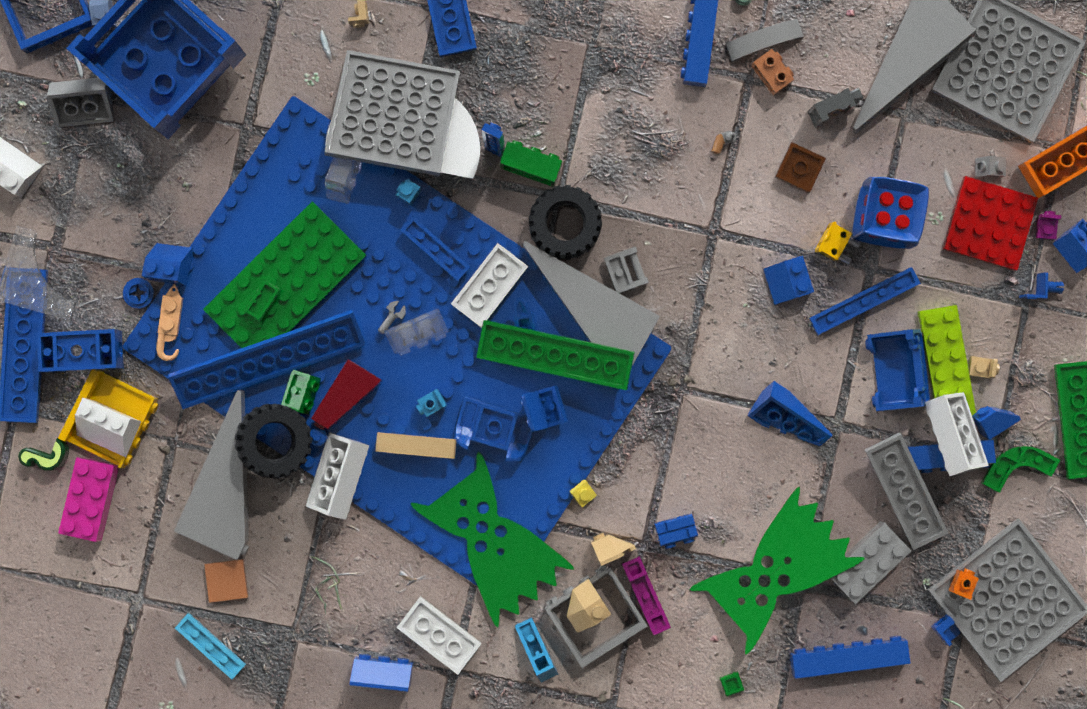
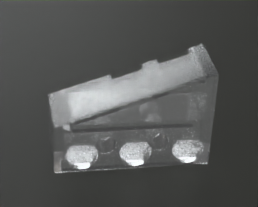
[325,157,361,204]

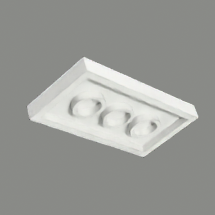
[451,243,528,328]
[397,596,481,675]

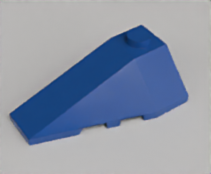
[748,381,832,446]

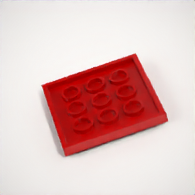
[943,176,1038,271]

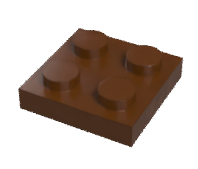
[775,142,826,193]

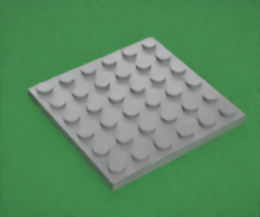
[931,0,1085,143]
[324,50,460,176]
[927,519,1087,682]

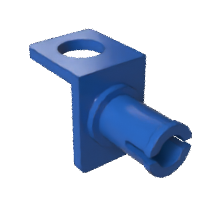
[1019,272,1064,300]

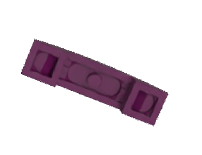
[622,556,671,636]

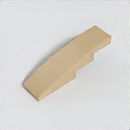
[376,432,457,459]

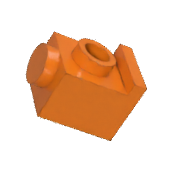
[948,568,979,600]

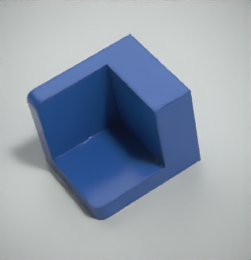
[931,614,960,647]

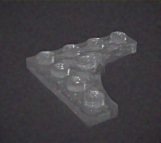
[0,226,77,321]

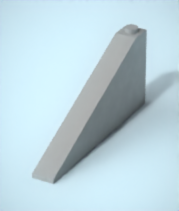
[853,0,976,134]
[523,241,660,366]
[174,390,249,560]

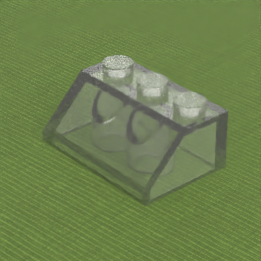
[384,309,449,356]

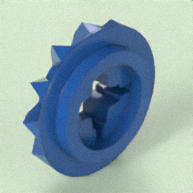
[123,278,154,308]

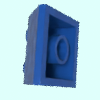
[141,243,193,286]
[763,255,814,305]

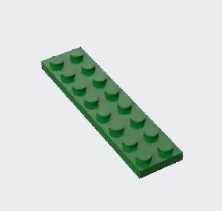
[476,320,635,390]

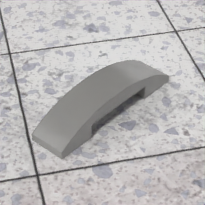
[725,19,804,62]

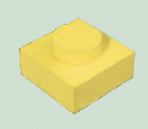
[569,480,597,507]

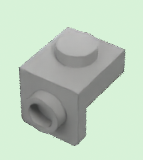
[975,156,1006,177]

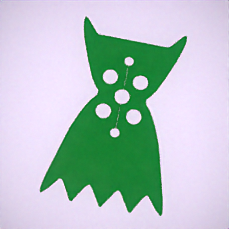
[410,452,574,628]
[690,487,865,655]

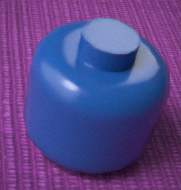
[310,428,328,447]

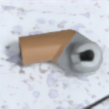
[711,131,736,154]

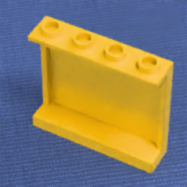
[58,369,159,468]

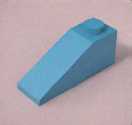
[515,618,558,683]

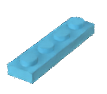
[175,613,246,679]

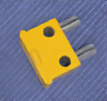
[815,221,860,264]

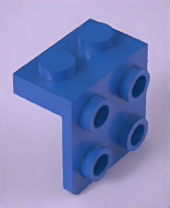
[521,385,568,432]

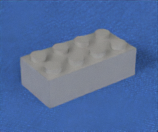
[830,521,911,604]

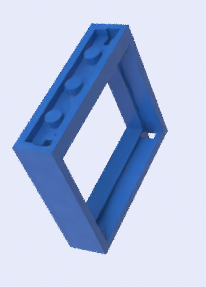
[0,0,92,54]

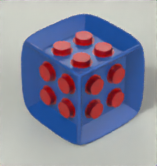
[853,177,929,249]

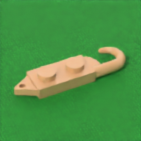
[156,284,183,361]

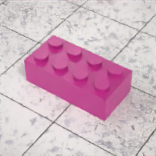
[58,457,119,542]

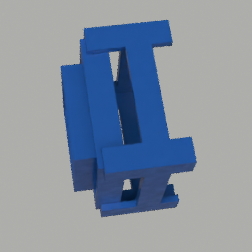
[66,0,246,139]

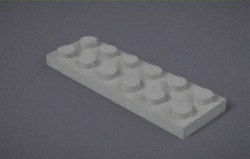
[865,432,948,550]

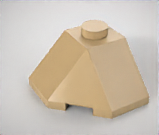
[591,533,636,566]
[567,579,611,633]

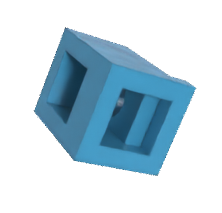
[395,179,422,206]
[416,389,447,417]

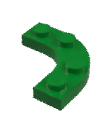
[981,446,1060,493]

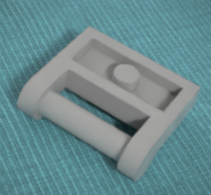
[604,247,649,293]

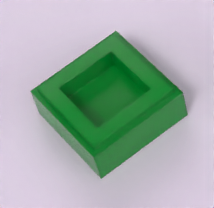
[719,671,744,697]

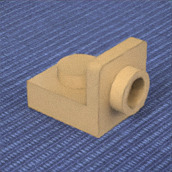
[348,0,369,28]
[968,356,1000,379]

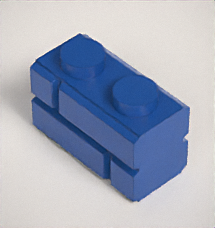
[654,513,698,549]

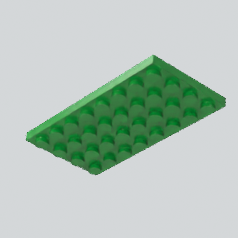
[203,201,367,348]

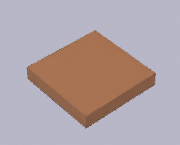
[204,559,248,603]

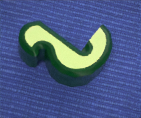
[18,438,69,471]

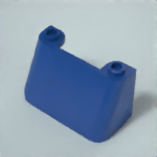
[865,329,930,411]

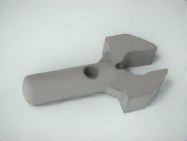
[378,301,406,334]

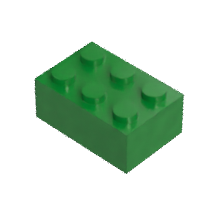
[500,140,562,187]

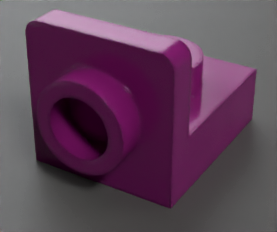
[1035,211,1062,240]

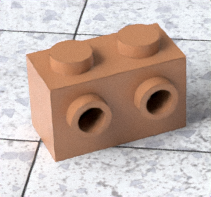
[751,49,794,96]

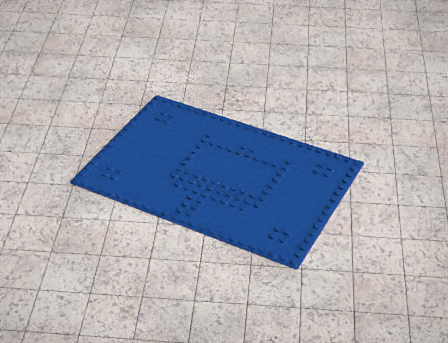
[123,96,671,585]

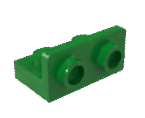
[281,370,321,415]

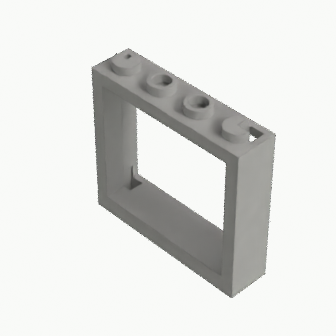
[545,565,647,668]

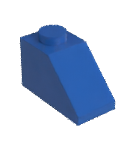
[972,406,1021,440]

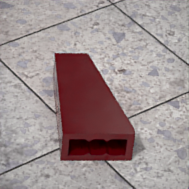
[311,359,382,430]

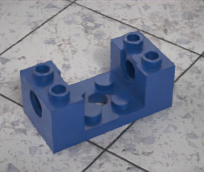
[37,329,124,373]

